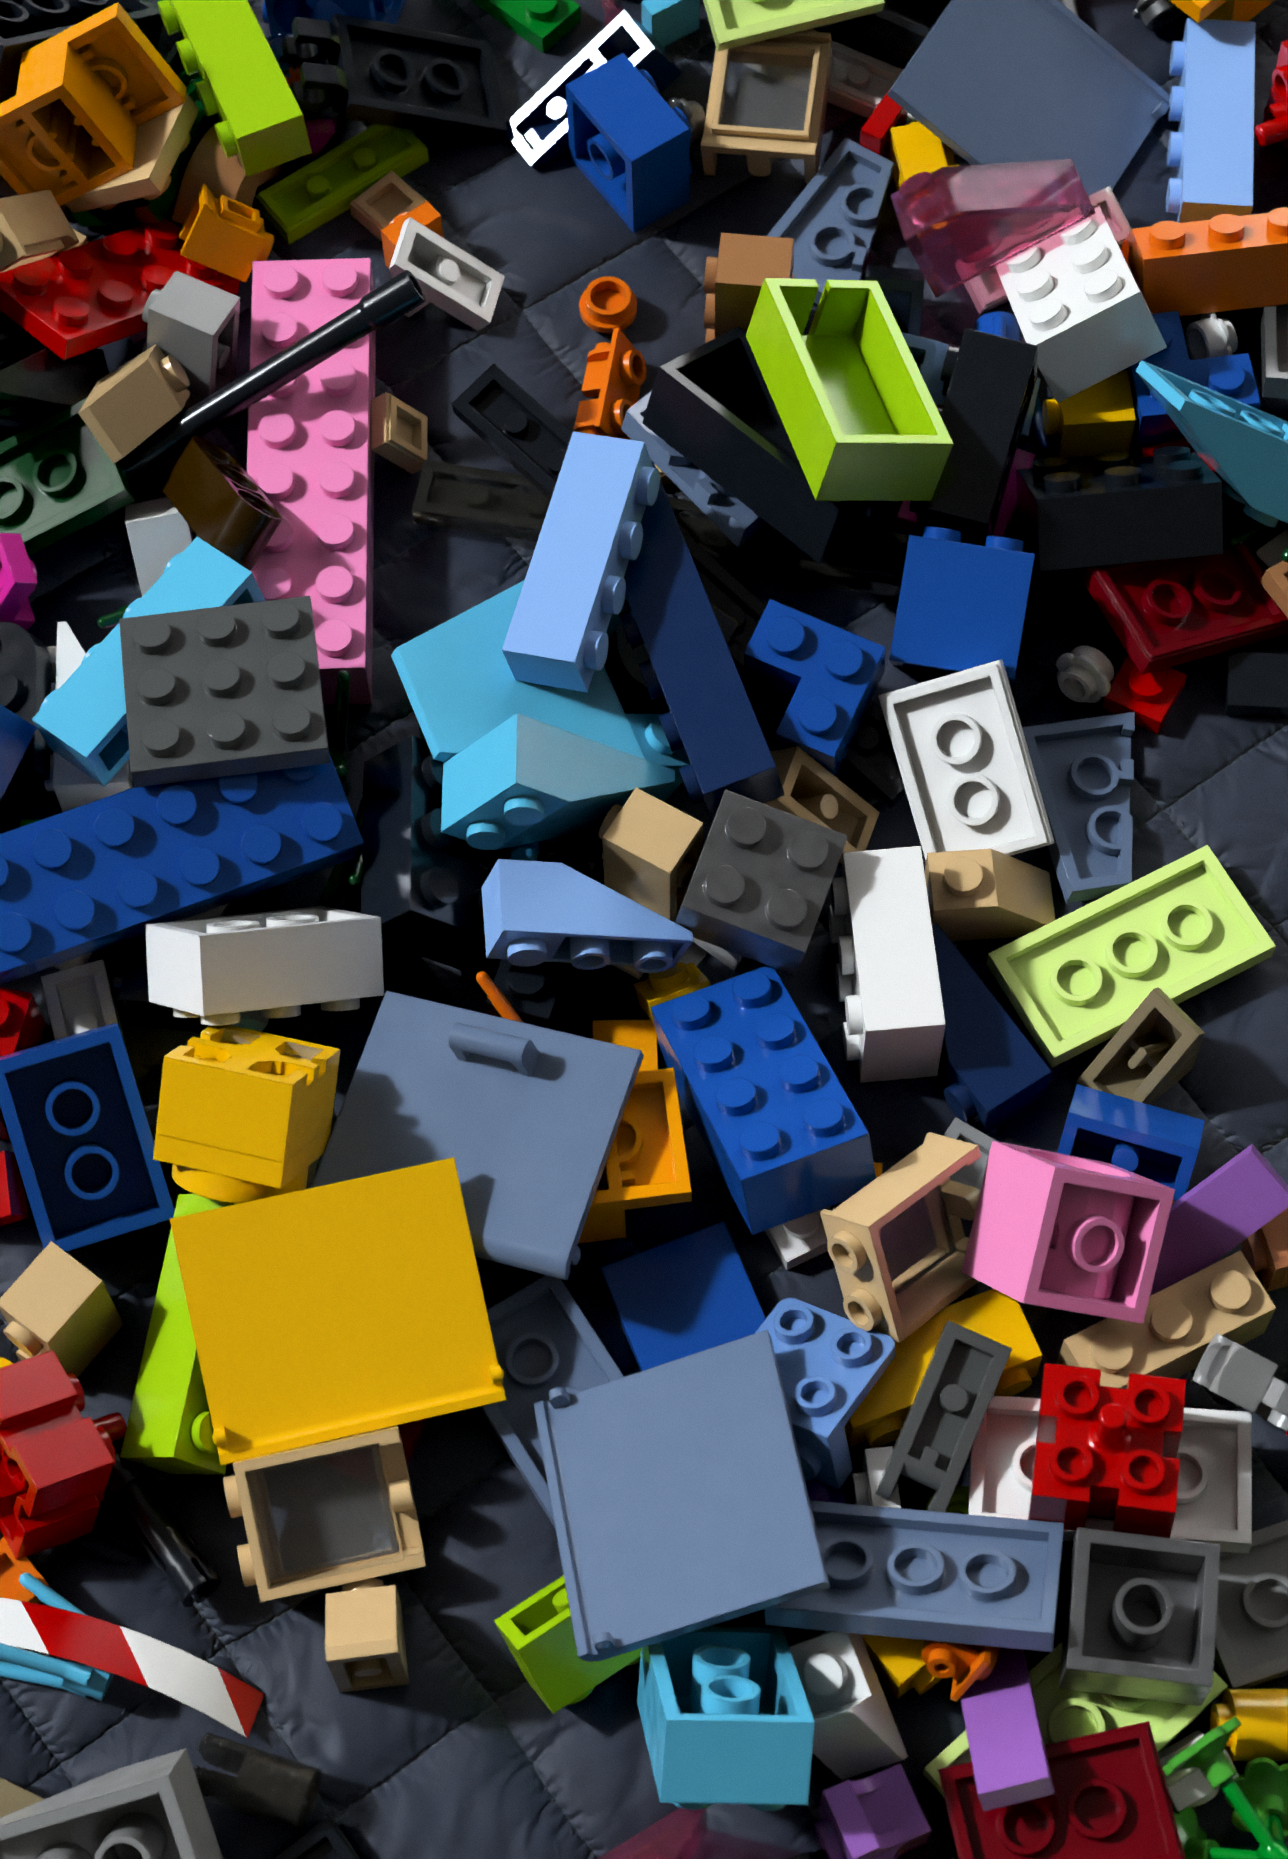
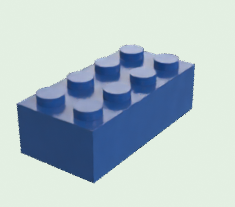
[651,965,876,1235]

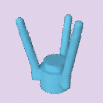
[0,1573,114,1701]

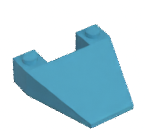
[391,580,690,802]

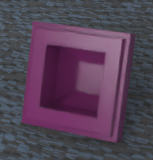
[302,119,340,164]

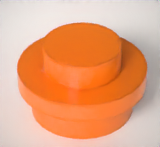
[579,276,637,333]

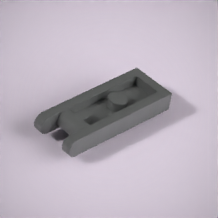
[875,1320,1012,1512]

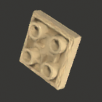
[66,94,199,213]

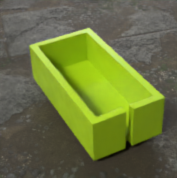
[746,278,954,502]

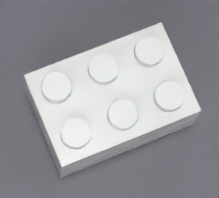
[993,206,1167,403]
[828,846,946,1083]
[145,906,384,1025]

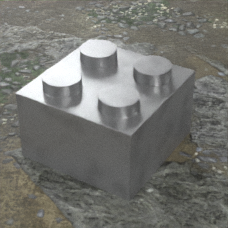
[675,789,848,975]
[1059,1527,1221,1706]

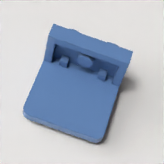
[755,1298,896,1490]

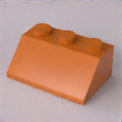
[1120,207,1288,317]

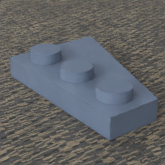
[767,137,894,304]

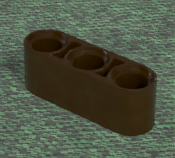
[161,436,283,571]

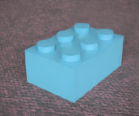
[637,1626,815,1811]

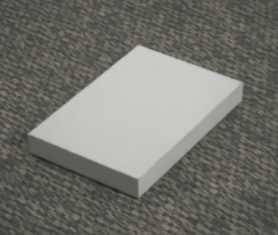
[878,659,1055,860]

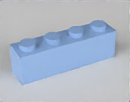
[1166,18,1255,223]
[502,431,660,692]

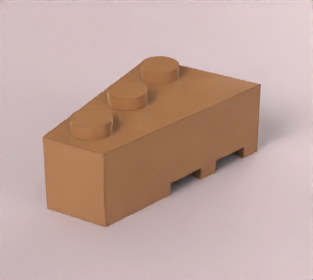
[704,233,794,343]

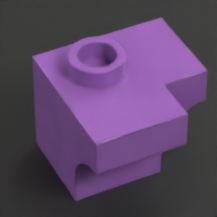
[813,1763,931,1859]

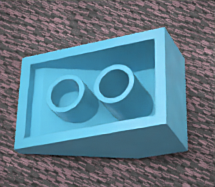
[1136,360,1288,527]
[441,713,675,850]

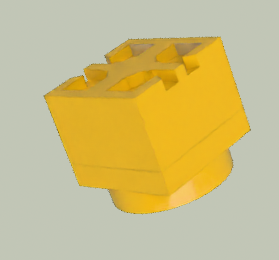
[153,1025,341,1204]

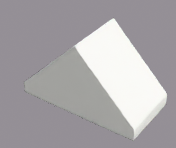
[125,497,193,596]

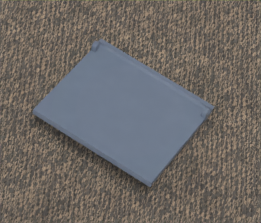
[886,0,1170,220]
[311,991,644,1280]
[533,1330,830,1662]

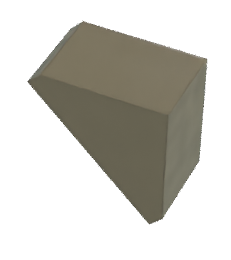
[1077,987,1205,1105]

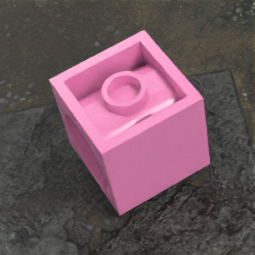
[961,1140,1175,1324]

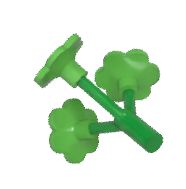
[1162,1717,1288,1859]

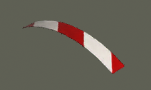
[0,1598,264,1739]

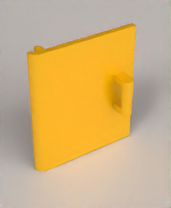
[170,1157,506,1465]

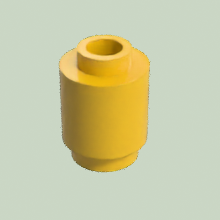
[1210,1689,1288,1762]

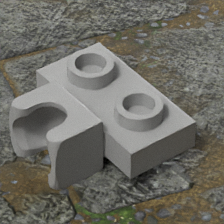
[1193,1333,1288,1432]

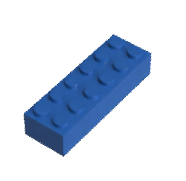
[0,753,364,985]

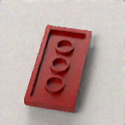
[0,218,240,360]

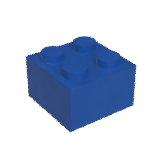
[566,53,693,233]

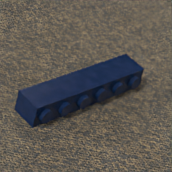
[619,461,785,822]

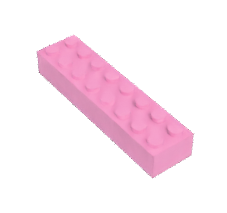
[247,258,376,705]

